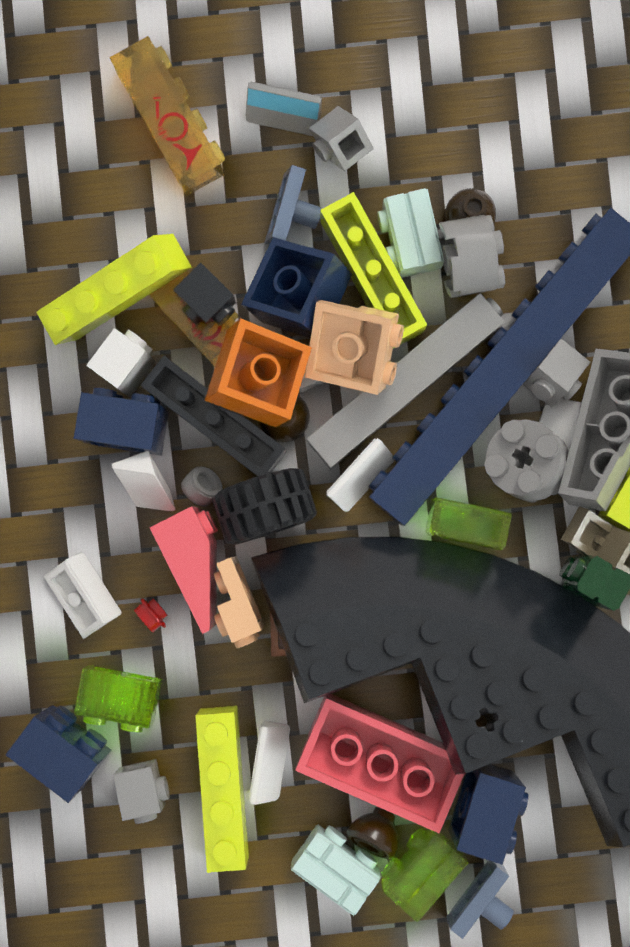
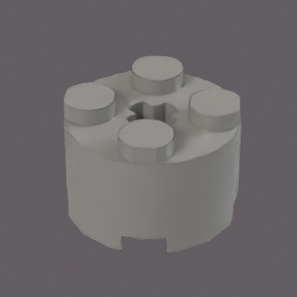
[437,215,505,298]
[484,419,569,503]

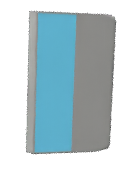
[245,81,322,136]

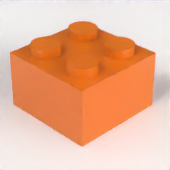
[204,318,312,427]

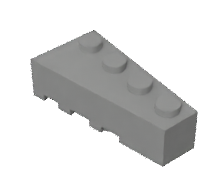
[558,349,630,512]

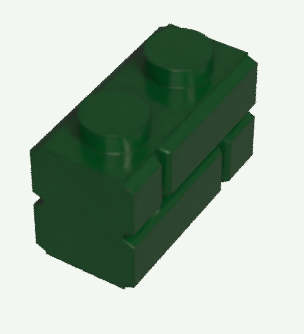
[559,555,630,611]

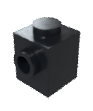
[173,262,236,329]

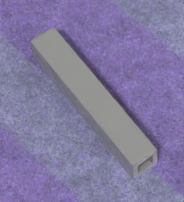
[306,293,505,470]

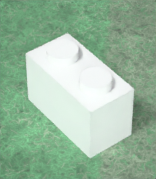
[86,328,157,398]

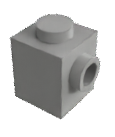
[309,106,374,171]
[523,338,590,407]
[113,759,170,824]

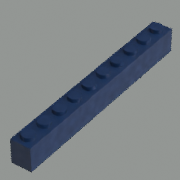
[368,208,630,526]

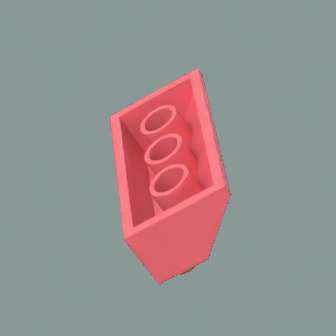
[295,694,464,834]

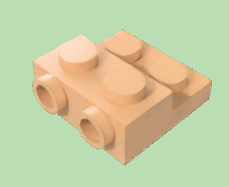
[305,300,404,395]
[214,556,265,649]

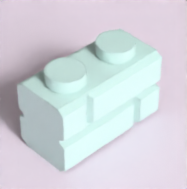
[377,188,444,278]
[291,824,381,916]

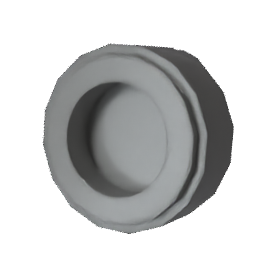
[181,467,222,507]

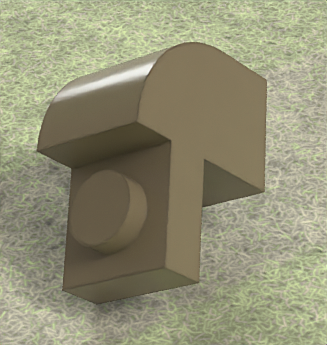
[561,506,630,574]

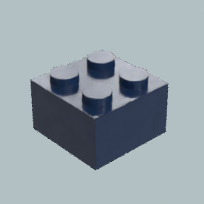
[241,237,353,338]
[74,388,169,456]
[6,705,112,803]
[448,764,529,865]

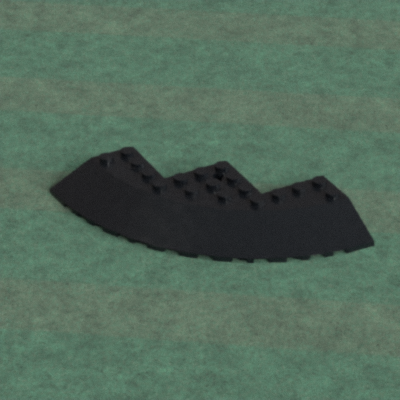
[251,537,630,848]

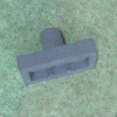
[264,165,322,244]
[446,860,514,939]

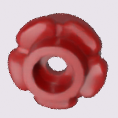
[134,598,168,633]

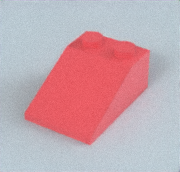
[150,506,218,634]

